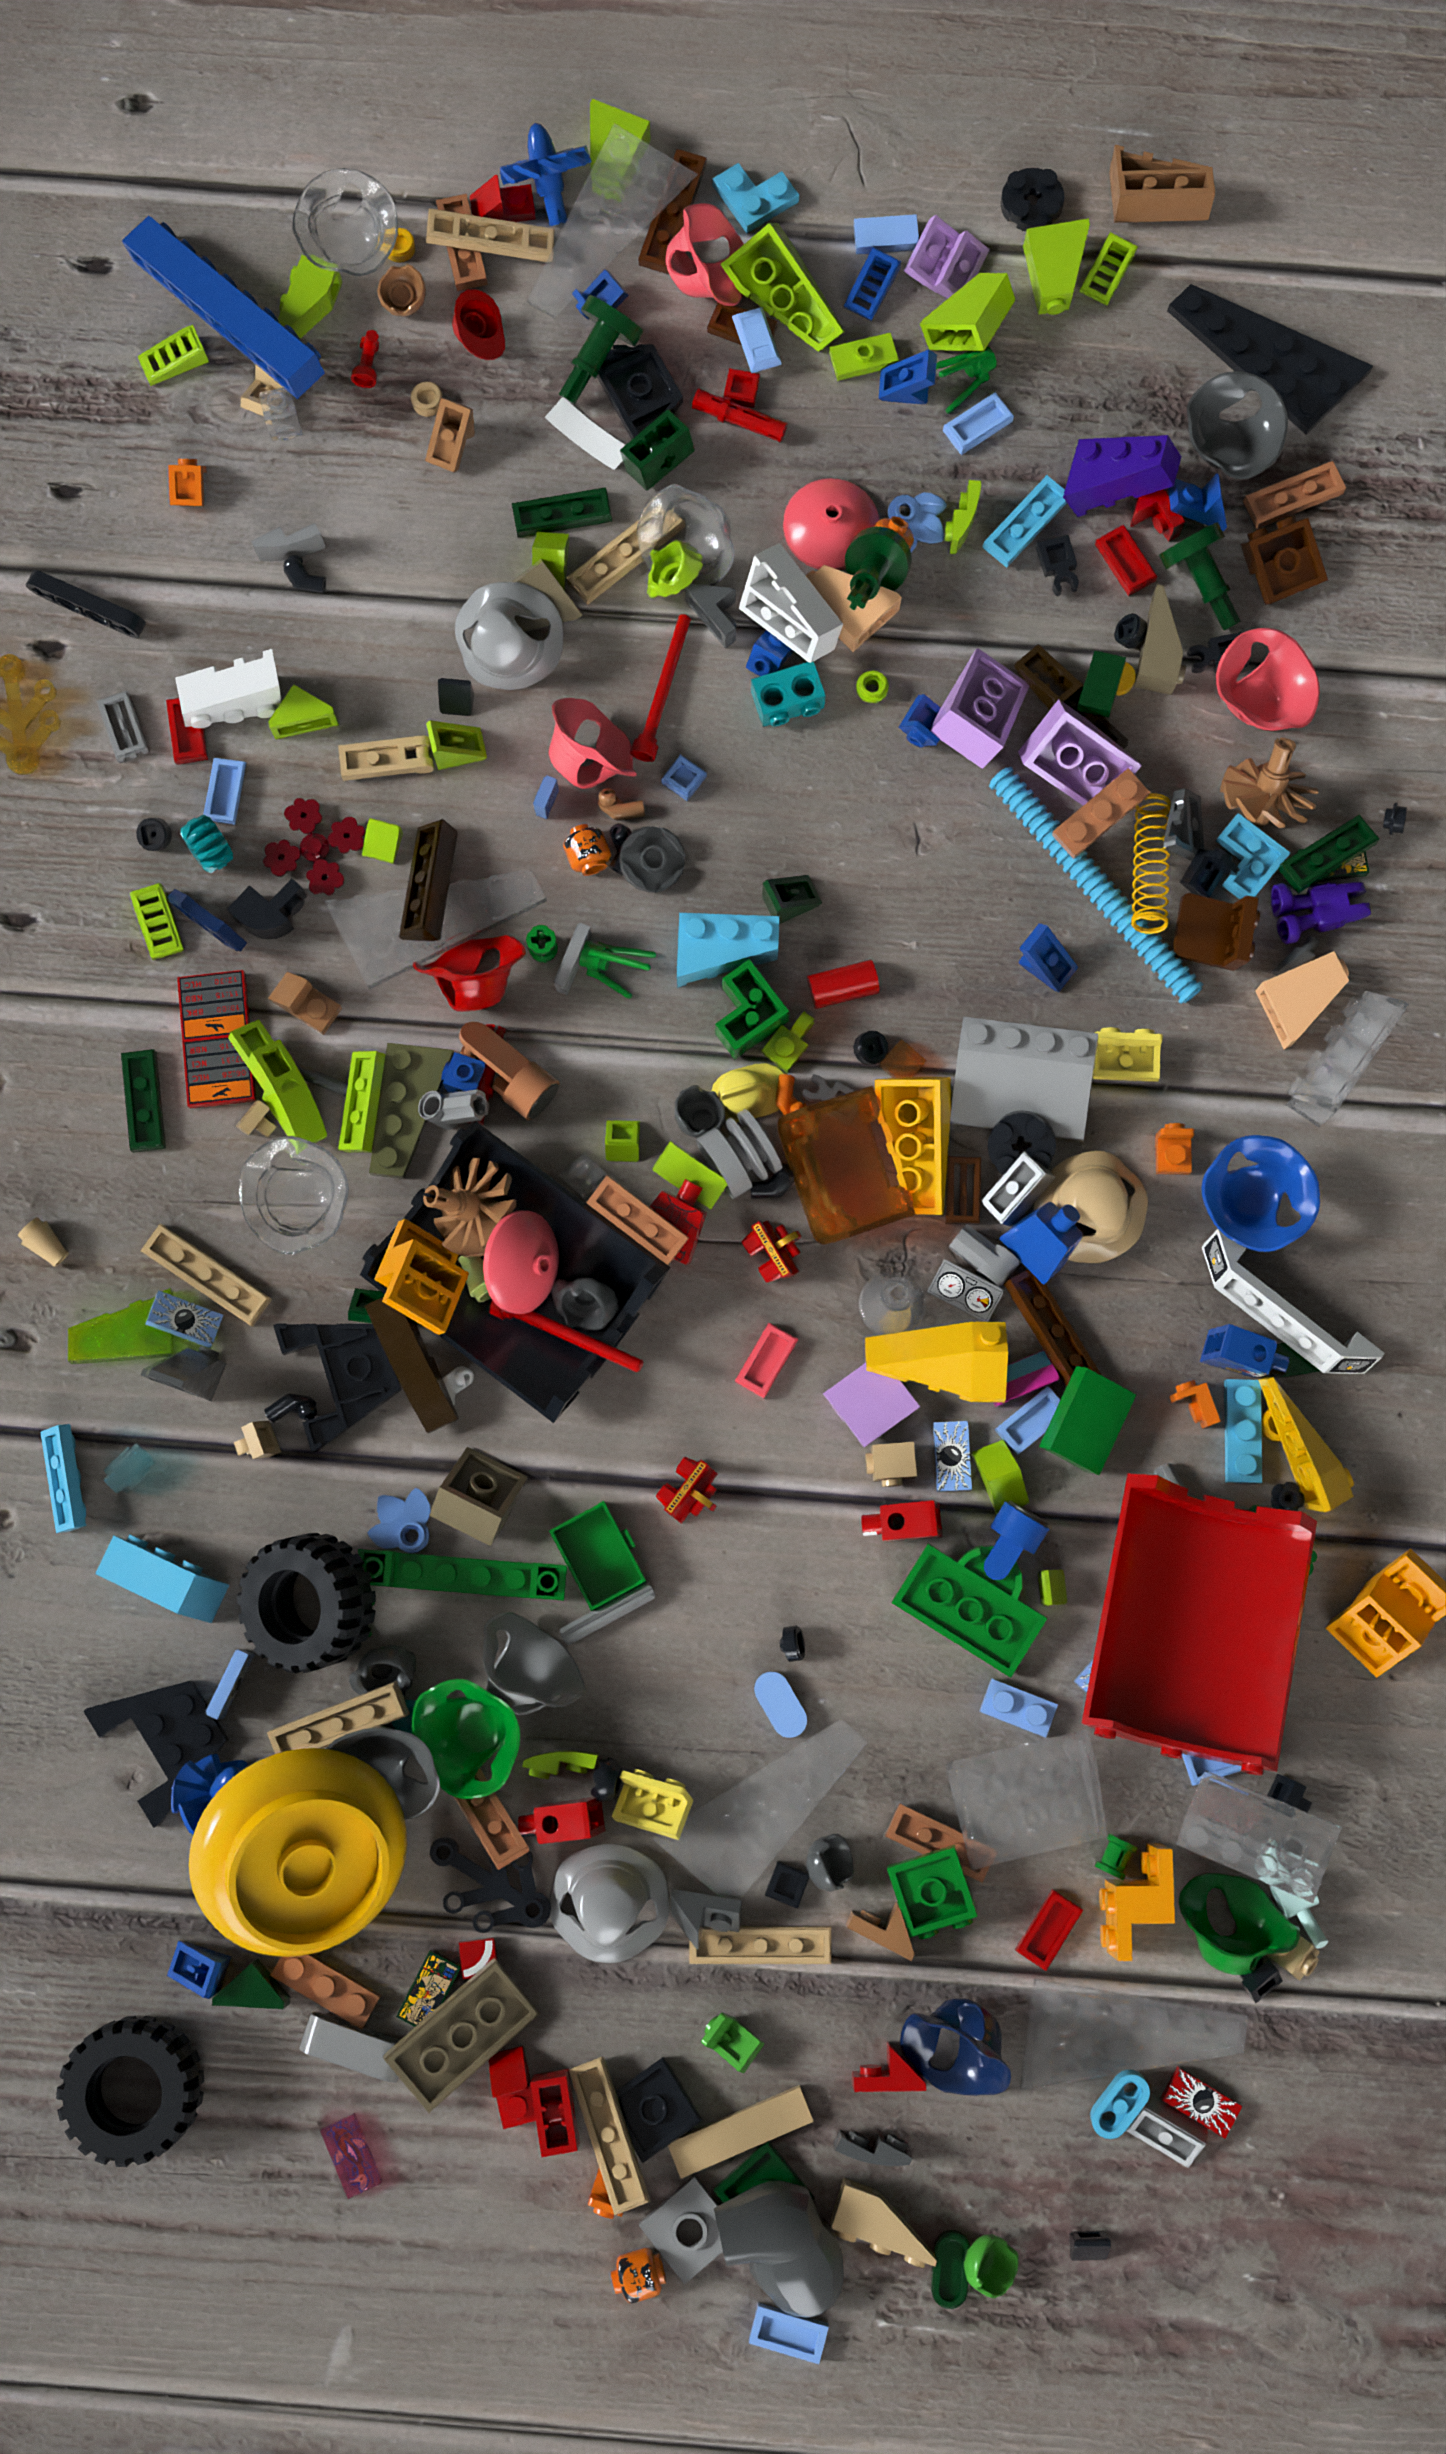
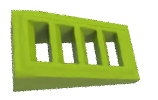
[1079,232,1138,306]
[137,324,209,386]
[130,883,184,960]

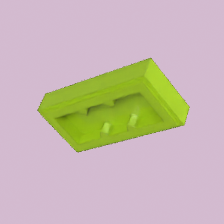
[829,332,899,381]

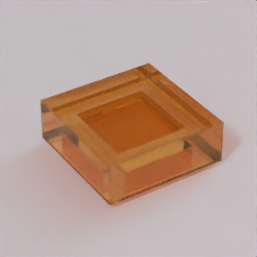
[879,1039,927,1078]

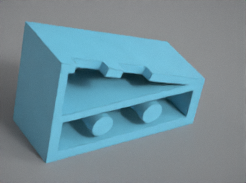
[676,913,779,988]
[95,1534,229,1623]

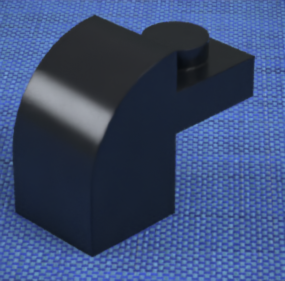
[227,878,307,939]

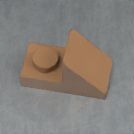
[425,397,475,472]
[268,972,342,1035]
[846,1902,915,1961]

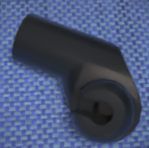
[751,1163,796,1199]
[264,1393,317,1423]

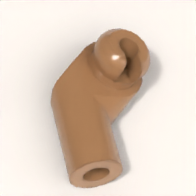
[598,788,645,821]

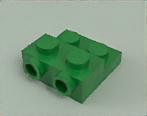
[887,1845,978,1939]

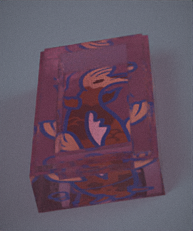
[320,2113,383,2199]

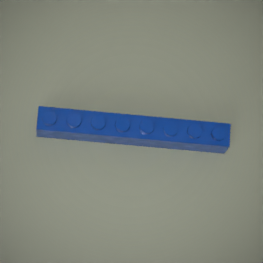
[122,215,325,399]

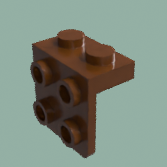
[1172,893,1260,971]

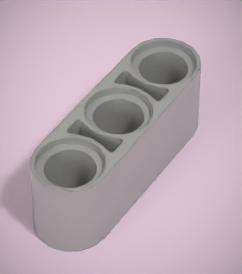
[299,2012,400,2082]

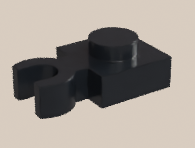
[1036,535,1079,596]
[1187,632,1250,673]

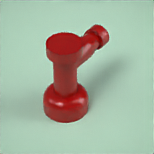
[351,330,380,388]

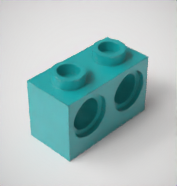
[751,661,826,727]

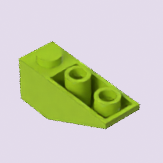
[278,254,342,339]

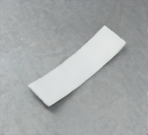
[545,397,625,470]

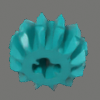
[181,815,233,873]

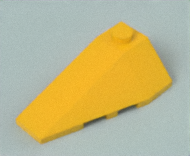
[875,1077,951,1215]
[865,1322,1008,1402]
[1258,1377,1354,1512]

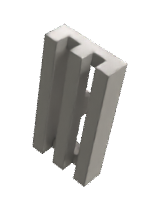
[96,691,150,763]
[554,923,592,995]

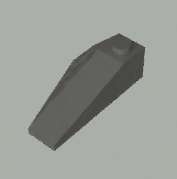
[141,1346,227,1402]

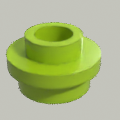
[856,671,889,703]

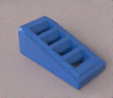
[844,247,901,321]

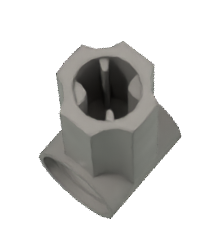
[418,1089,489,1130]
[948,1224,1020,1288]

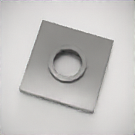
[639,2175,723,2285]

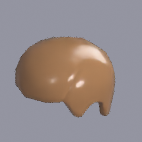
[377,264,426,317]

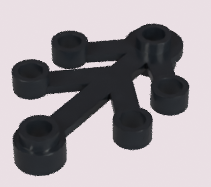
[430,1836,551,1933]

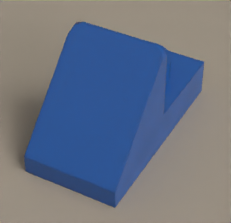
[878,349,937,404]
[1168,473,1227,531]
[1019,923,1078,992]

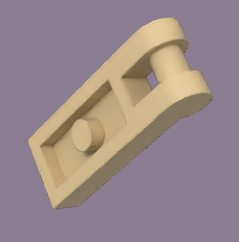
[338,735,434,781]

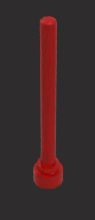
[630,614,691,762]
[489,1300,644,1372]

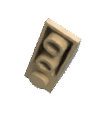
[830,2177,937,2268]

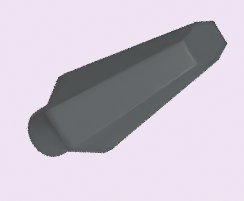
[1272,936,1320,976]

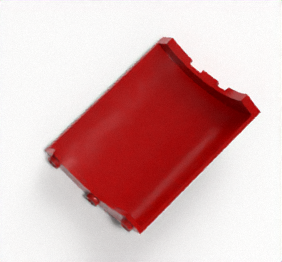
[1081,1473,1317,1776]

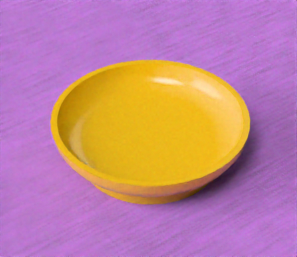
[189,1748,407,1957]

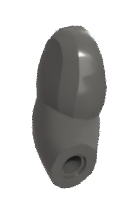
[714,2179,844,2318]

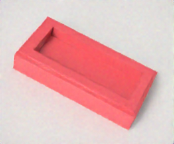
[735,1323,798,1399]

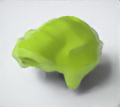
[647,540,703,599]

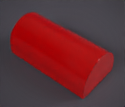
[806,959,880,1009]

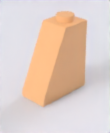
[806,565,902,652]
[1255,951,1349,1050]

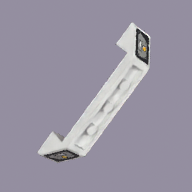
[1202,1228,1385,1374]

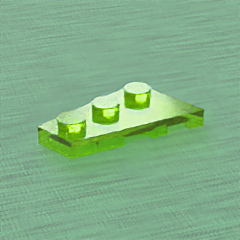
[68,1288,173,1365]

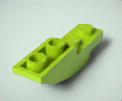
[228,1019,327,1151]

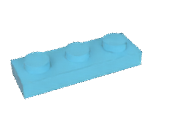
[983,475,1067,568]
[1224,1379,1262,1484]
[40,1424,86,1533]

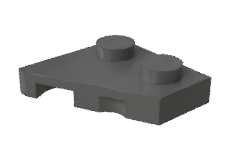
[1164,788,1204,861]

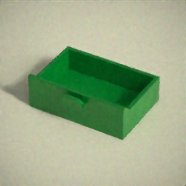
[1039,1366,1136,1476]
[549,1501,647,1611]

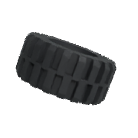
[237,1533,376,1674]
[56,2015,205,2167]

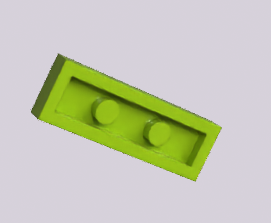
[338,1051,386,1153]

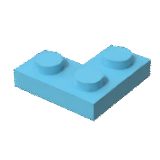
[712,163,799,233]
[1216,813,1290,899]

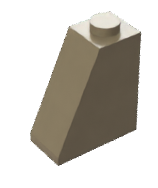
[512,559,582,631]

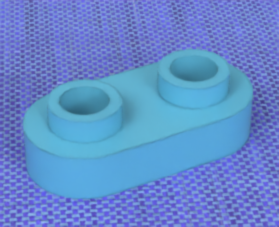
[1090,2070,1150,2139]

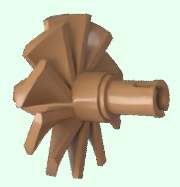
[1220,738,1318,828]
[423,1158,516,1258]

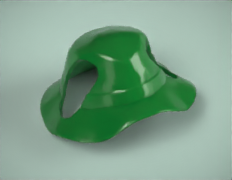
[412,1679,520,1799]
[1179,1873,1300,1975]

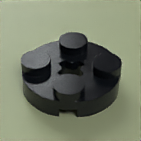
[1000,168,1065,232]
[988,1110,1056,1175]

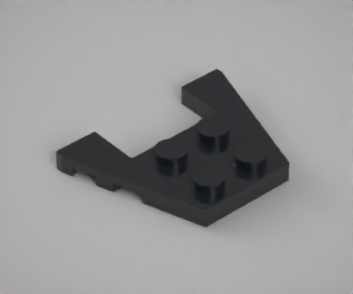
[273,1323,402,1453]
[83,1680,229,1828]

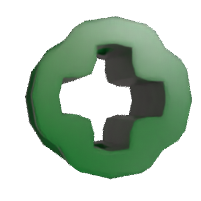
[526,925,558,963]
[1095,1834,1138,1881]

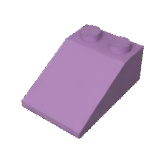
[930,648,1029,769]
[1018,699,1142,805]

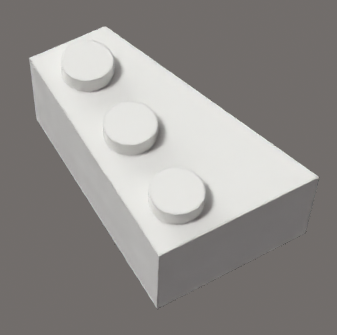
[739,543,843,663]
[175,649,282,728]

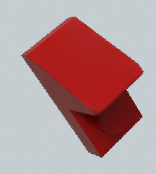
[470,175,536,222]
[1130,489,1185,542]
[852,2041,926,2092]
[488,2045,536,2129]

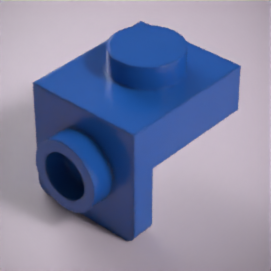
[572,269,629,320]
[746,630,794,676]
[898,694,940,748]
[441,1052,486,1093]

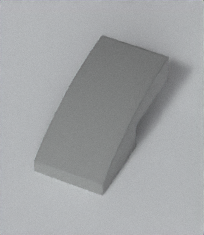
[251,523,326,561]

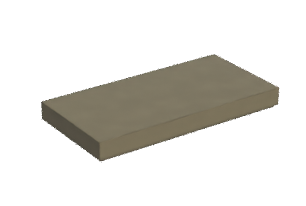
[383,1957,540,2113]

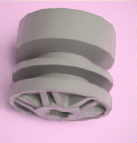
[696,1109,782,1199]

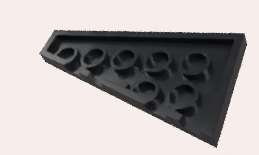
[1167,284,1373,435]

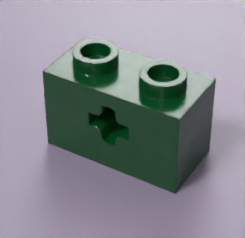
[620,409,695,491]

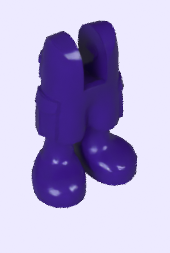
[1271,882,1371,944]

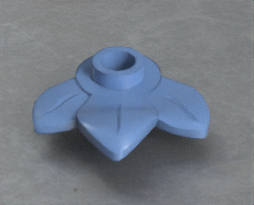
[888,492,947,553]
[367,1488,431,1553]

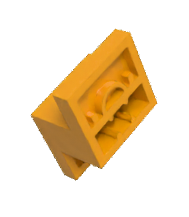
[374,1219,469,1335]
[1325,1548,1446,1678]
[1099,1843,1175,1961]

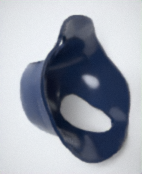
[900,1998,1011,2096]

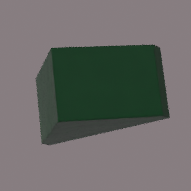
[762,875,822,924]
[212,1959,290,2009]

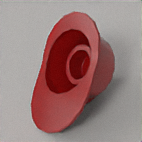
[452,289,505,360]

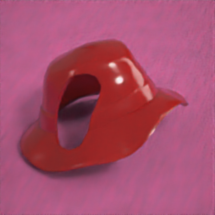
[413,935,526,1012]

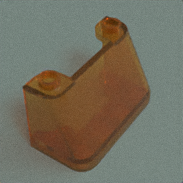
[778,1086,916,1245]

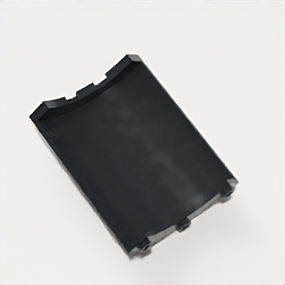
[360,1121,671,1423]

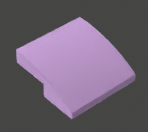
[904,215,990,298]
[823,1363,920,1448]

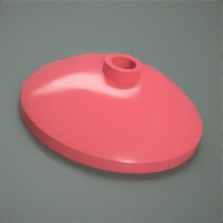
[783,478,879,570]
[483,1210,559,1314]

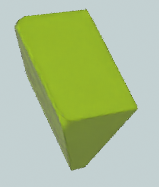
[362,818,403,864]
[605,1120,640,1162]
[1038,1569,1067,1606]

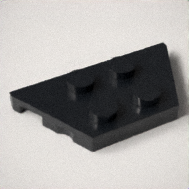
[597,344,683,439]

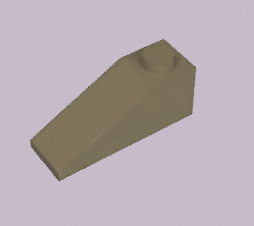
[1133,584,1186,695]

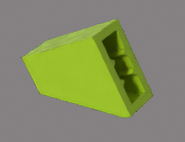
[590,99,651,203]
[1023,218,1090,315]
[920,273,1016,351]

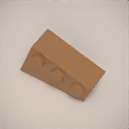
[1109,145,1215,223]

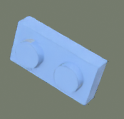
[979,1679,1058,1738]

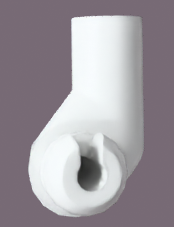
[442,1366,474,1407]

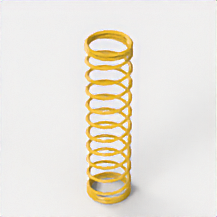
[1131,793,1171,934]

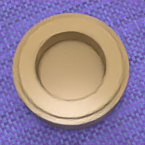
[411,382,443,417]

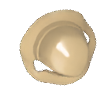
[1034,1151,1148,1263]

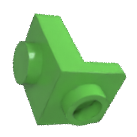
[701,2012,765,2073]

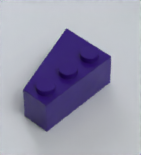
[1063,435,1182,517]

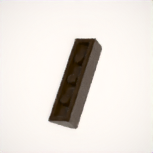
[399,819,458,941]

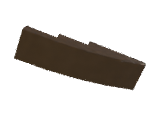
[1014,644,1128,749]
[365,1296,459,1433]

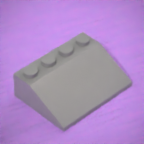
[950,1017,1098,1141]

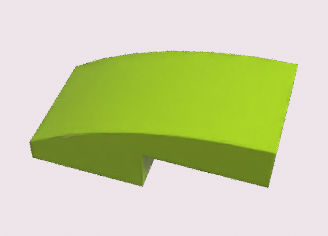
[944,480,981,554]
[652,1141,727,1209]
[522,1750,599,1780]

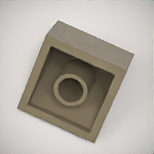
[429,1447,528,1546]

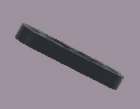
[25,570,146,639]

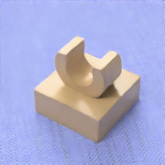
[236,1100,276,1137]
[234,1420,281,1459]

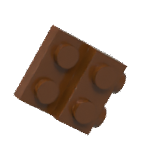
[1240,515,1328,605]

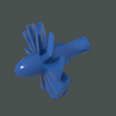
[499,123,591,226]
[171,1754,248,1835]

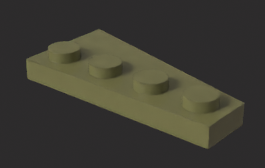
[369,1043,454,1179]

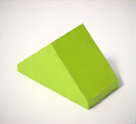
[532,532,570,590]
[268,684,339,740]
[426,720,487,770]
[971,1440,1029,1515]

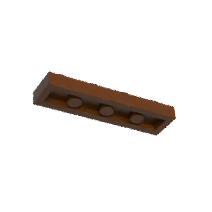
[638,149,707,274]
[1004,1270,1101,1386]

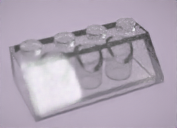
[1286,991,1409,1127]
[1176,1770,1342,1903]

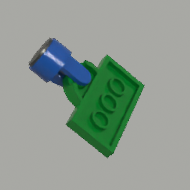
[891,1500,1050,1678]

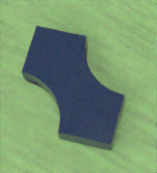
[167,889,247,952]

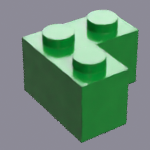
[715,959,789,1060]

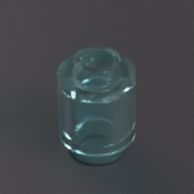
[103,1443,156,1494]

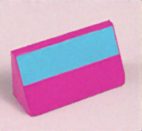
[993,1350,1060,1407]

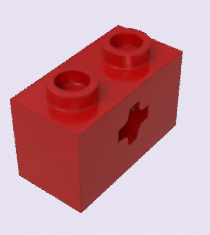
[530,2068,580,2158]

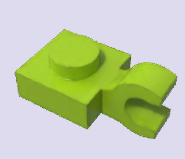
[761,1011,815,1073]

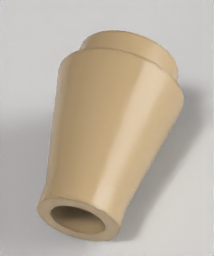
[18,1217,69,1267]

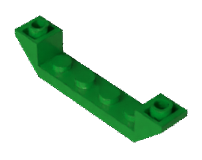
[358,1549,567,1601]

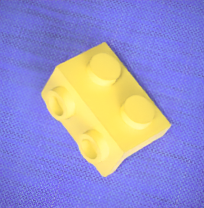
[1093,1027,1163,1082]
[612,1769,694,1840]

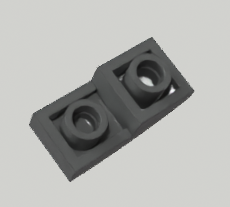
[834,2130,913,2166]

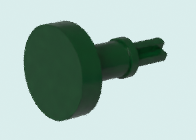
[559,295,644,405]
[1159,522,1241,631]
[845,526,912,610]

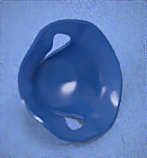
[1202,1135,1320,1252]

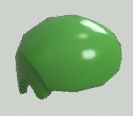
[964,2234,1019,2298]

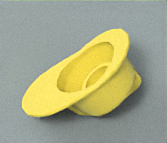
[711,1063,784,1123]

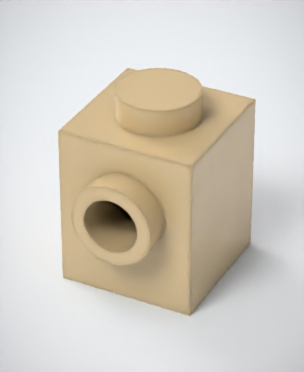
[865,1442,917,1487]

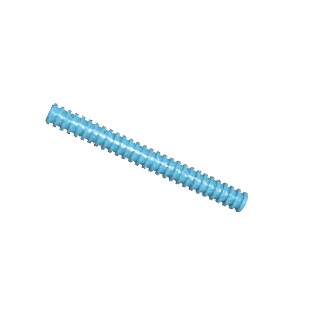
[989,767,1204,1004]

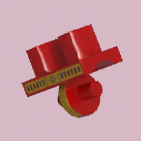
[741,1221,802,1283]
[656,1457,718,1524]

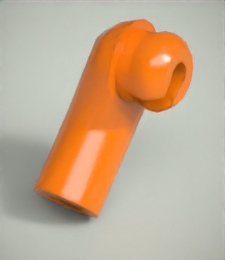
[775,1074,809,1122]

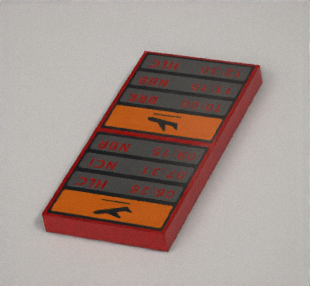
[177,970,256,1109]

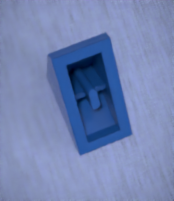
[167,1941,232,1999]

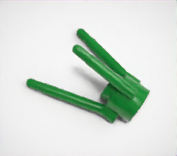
[936,346,997,414]
[579,941,656,999]

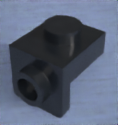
[1180,848,1240,898]

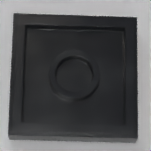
[615,2057,703,2163]

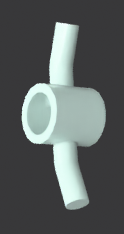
[1263,1841,1328,1949]

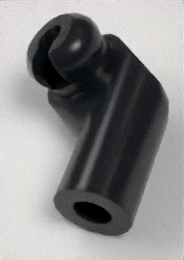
[283,555,326,593]
[609,823,632,875]

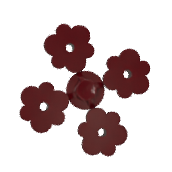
[263,798,365,896]

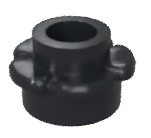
[1383,802,1407,835]
[1271,1482,1305,1511]

